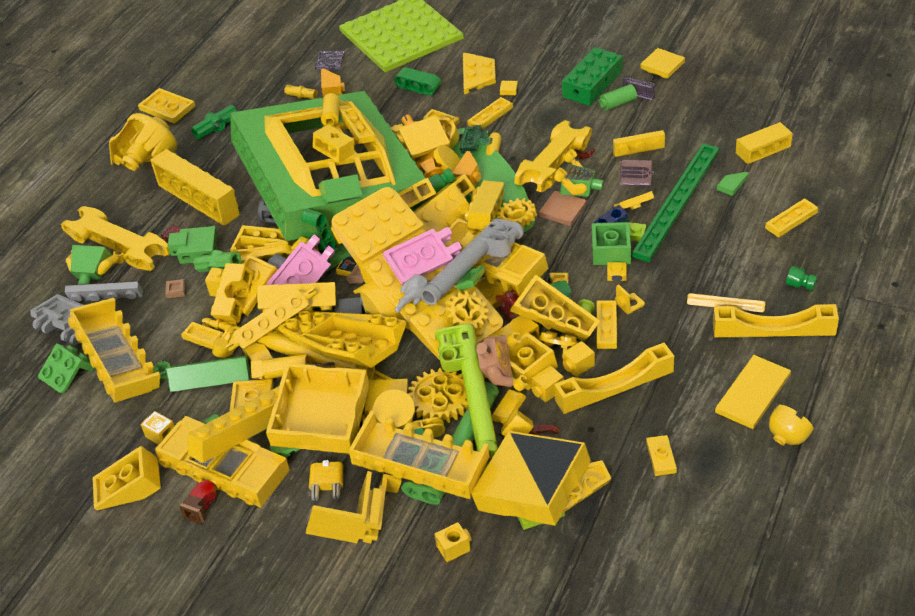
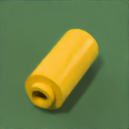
[321,93,340,127]

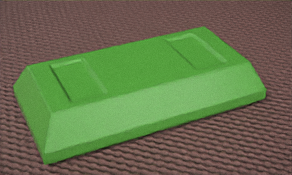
[455,265,485,291]

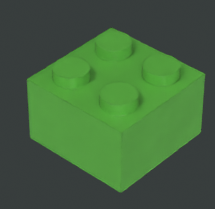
[592,222,631,265]

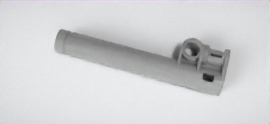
[420,219,524,305]

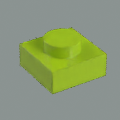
[629,223,646,242]

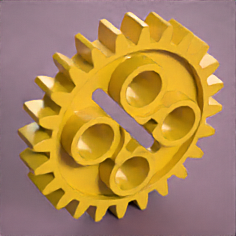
[408,368,468,423]

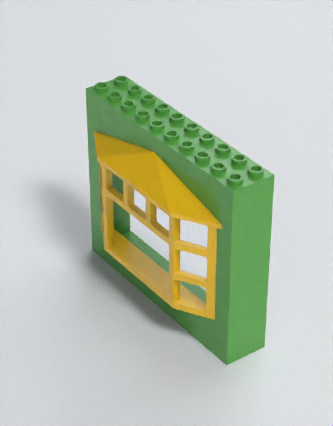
[230,91,429,241]

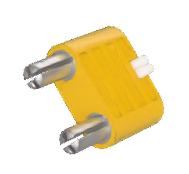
[309,460,344,501]

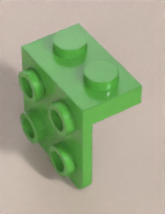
[38,343,94,393]

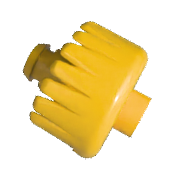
[114,113,178,171]

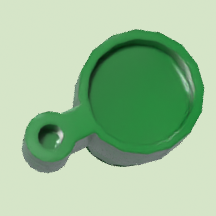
[428,168,456,193]
[785,266,818,291]

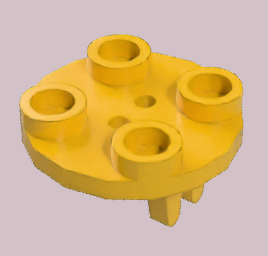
[539,331,578,358]

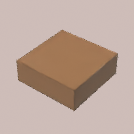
[165,279,186,299]

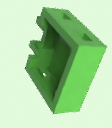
[168,226,218,264]

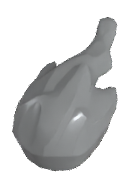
[395,274,428,313]

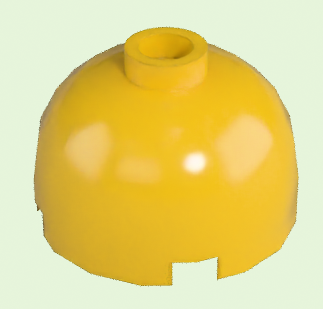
[769,405,814,445]

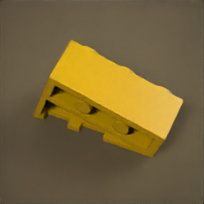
[230,225,296,260]

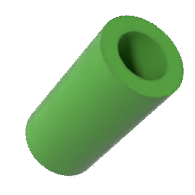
[599,84,637,111]

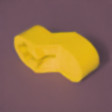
[212,326,241,358]

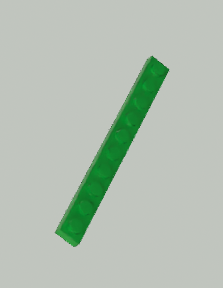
[632,144,719,263]

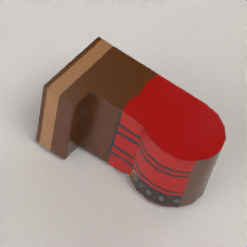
[180,480,217,525]

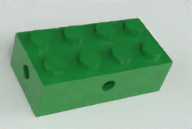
[562,47,623,106]

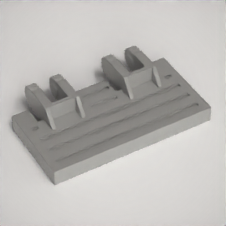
[30,294,84,345]

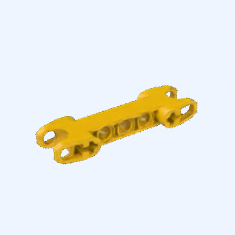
[514,120,592,192]
[61,206,170,271]

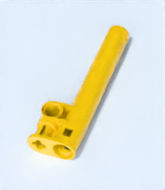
[255,317,375,380]

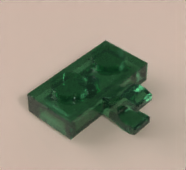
[459,125,493,154]

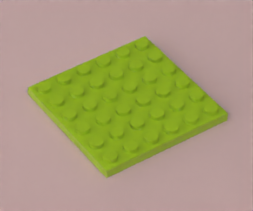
[339,0,464,72]

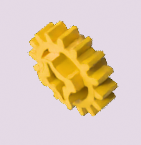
[496,198,537,229]
[445,291,489,332]

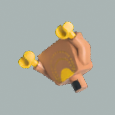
[476,332,528,391]

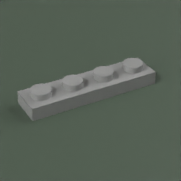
[65,282,143,302]

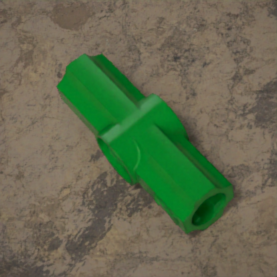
[191,105,238,140]

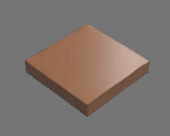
[539,191,587,226]

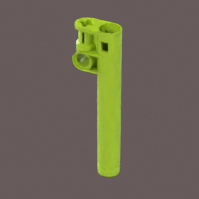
[434,324,498,459]

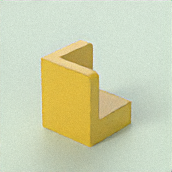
[501,409,533,436]

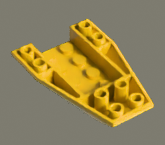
[278,310,406,368]

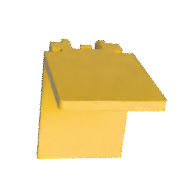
[306,471,402,543]

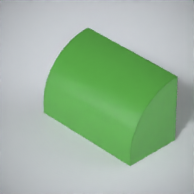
[318,174,363,203]

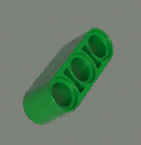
[394,67,441,96]
[301,209,336,253]

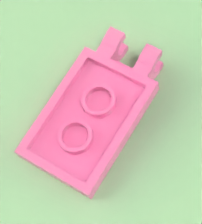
[383,227,462,286]
[266,235,335,285]

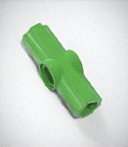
[193,250,242,272]

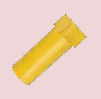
[251,354,312,380]

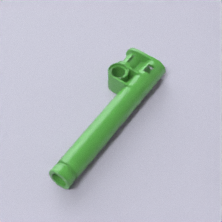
[401,382,499,505]

